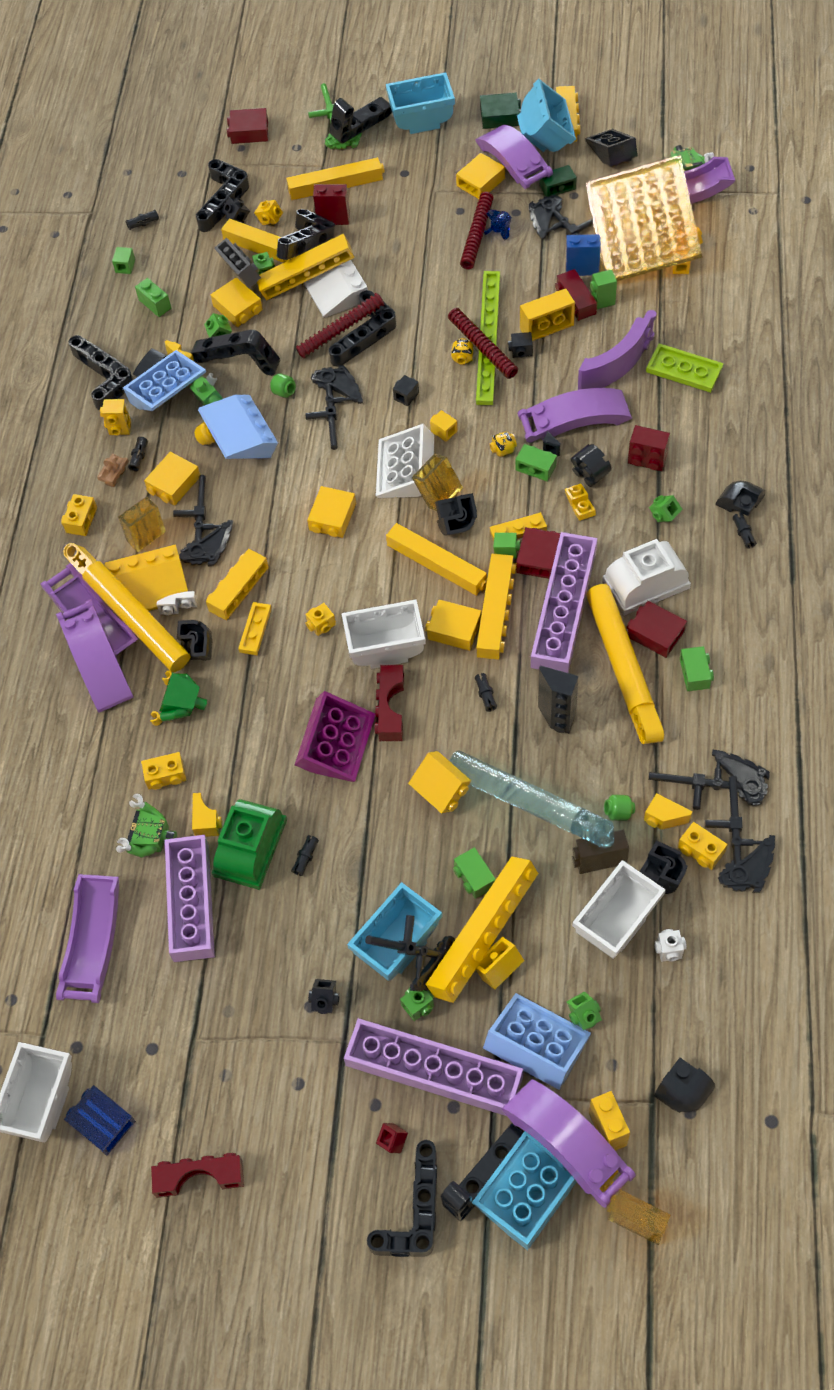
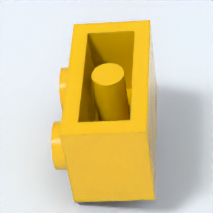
[100,399,131,436]
[61,494,97,536]
[141,752,187,790]
[678,822,728,870]
[476,937,524,989]

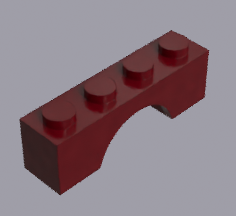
[375,665,404,742]
[151,1153,244,1198]

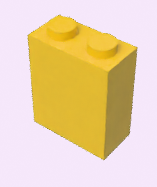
[456,153,505,199]
[210,278,263,327]
[144,452,200,506]
[307,486,356,538]
[425,600,482,651]
[408,751,472,814]
[589,1091,630,1151]

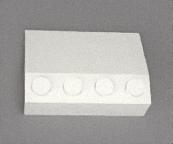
[303,260,368,318]
[376,424,434,498]

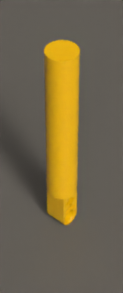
[63,543,190,673]
[586,584,664,744]

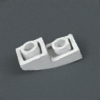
[157,591,197,615]

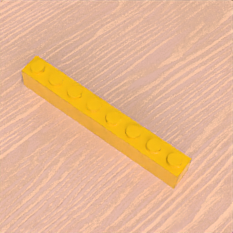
[425,856,539,1003]

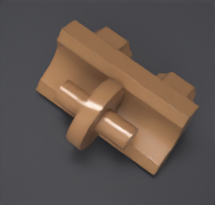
[97,453,129,487]

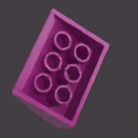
[294,691,375,782]

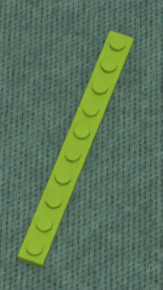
[476,271,500,405]

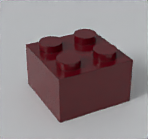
[628,425,670,471]

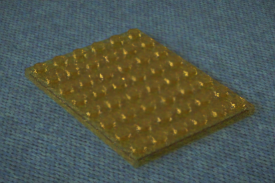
[586,155,703,281]

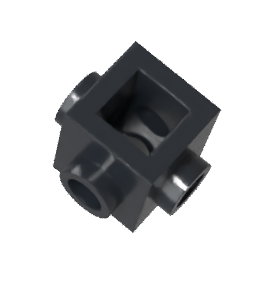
[221,197,250,223]
[308,979,339,1014]

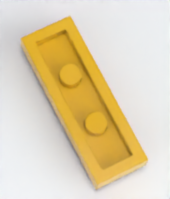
[490,512,547,541]
[238,602,272,655]

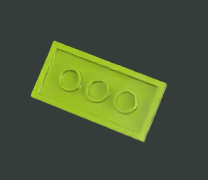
[646,343,724,393]

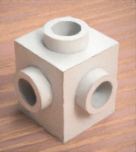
[655,929,686,962]

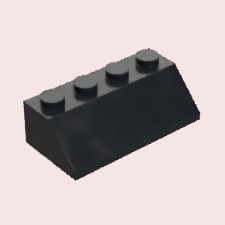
[538,665,579,734]

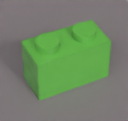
[590,269,617,309]
[135,278,172,317]
[515,444,557,482]
[679,646,714,692]
[453,847,496,899]

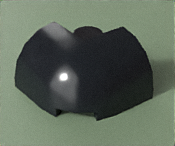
[715,480,766,516]
[435,493,477,536]
[177,620,213,661]
[640,840,688,894]
[654,1057,715,1113]

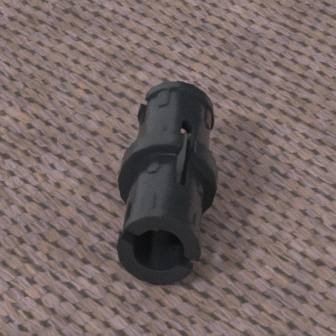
[125,210,159,230]
[128,437,148,472]
[732,513,757,549]
[474,673,497,712]
[291,835,319,876]

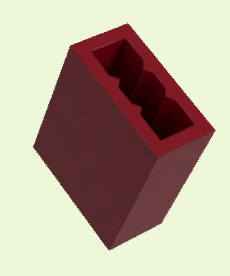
[227,108,268,144]
[313,184,350,225]
[516,527,561,579]
[626,601,687,658]

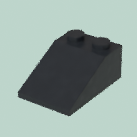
[585,129,638,167]

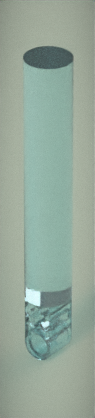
[449,750,614,848]

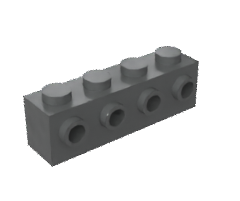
[214,238,261,288]

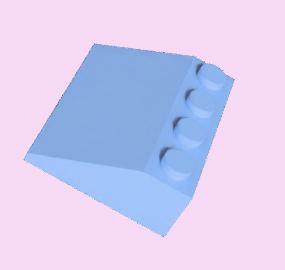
[123,350,206,411]
[198,395,278,459]
[483,993,591,1090]

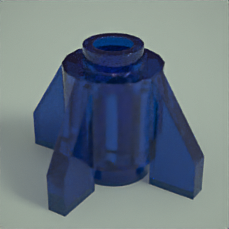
[484,209,512,241]

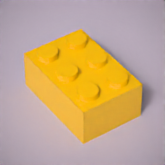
[520,289,575,341]

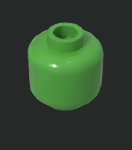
[270,373,296,398]
[604,795,635,821]

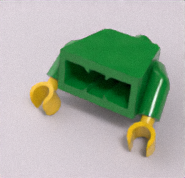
[150,671,208,726]

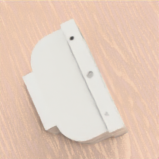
[602,539,691,616]
[342,600,426,669]
[572,860,665,959]
[0,1042,72,1143]

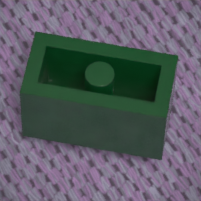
[539,165,577,197]

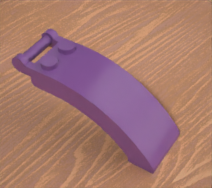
[475,125,553,189]
[629,157,735,209]
[578,310,656,390]
[517,388,632,443]
[40,563,138,656]
[56,599,134,713]
[56,874,119,1003]
[501,1079,636,1208]

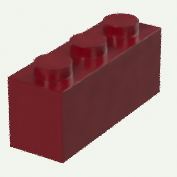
[555,269,597,321]

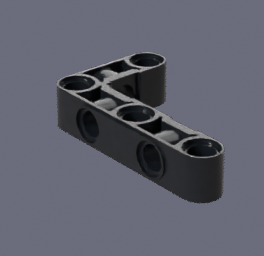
[329,97,392,144]
[196,159,249,232]
[276,209,335,260]
[329,290,397,367]
[191,330,280,376]
[68,335,133,410]
[441,1123,524,1222]
[367,1140,437,1257]

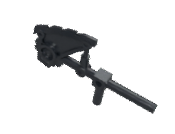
[529,194,595,239]
[305,365,363,450]
[173,475,233,567]
[648,749,770,810]
[704,776,775,893]
[365,915,455,992]

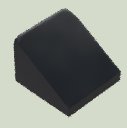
[543,432,561,456]

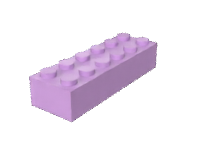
[165,835,215,962]

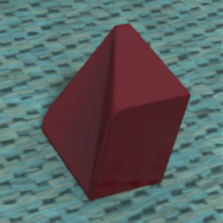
[376,1123,408,1154]

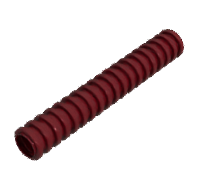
[460,192,494,270]
[296,293,384,359]
[448,308,518,379]

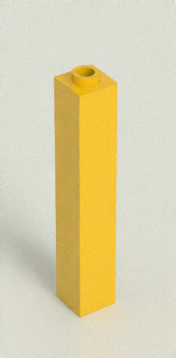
[286,157,385,201]
[221,219,299,263]
[386,523,487,596]

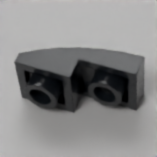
[133,348,167,377]

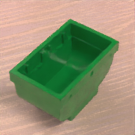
[212,799,287,890]

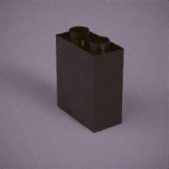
[572,829,629,874]

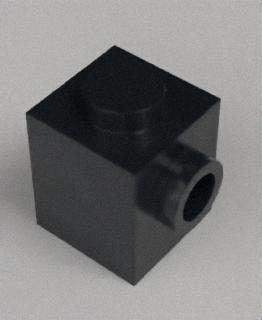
[508,332,533,358]
[393,375,419,406]

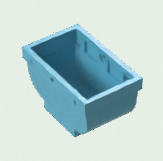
[386,72,455,134]
[517,79,576,152]
[347,882,442,981]

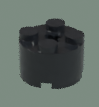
[570,444,612,487]

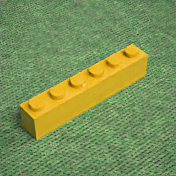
[257,233,355,301]
[476,554,516,660]

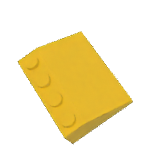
[105,544,188,619]

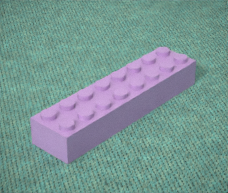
[531,532,597,673]
[344,1018,523,1116]

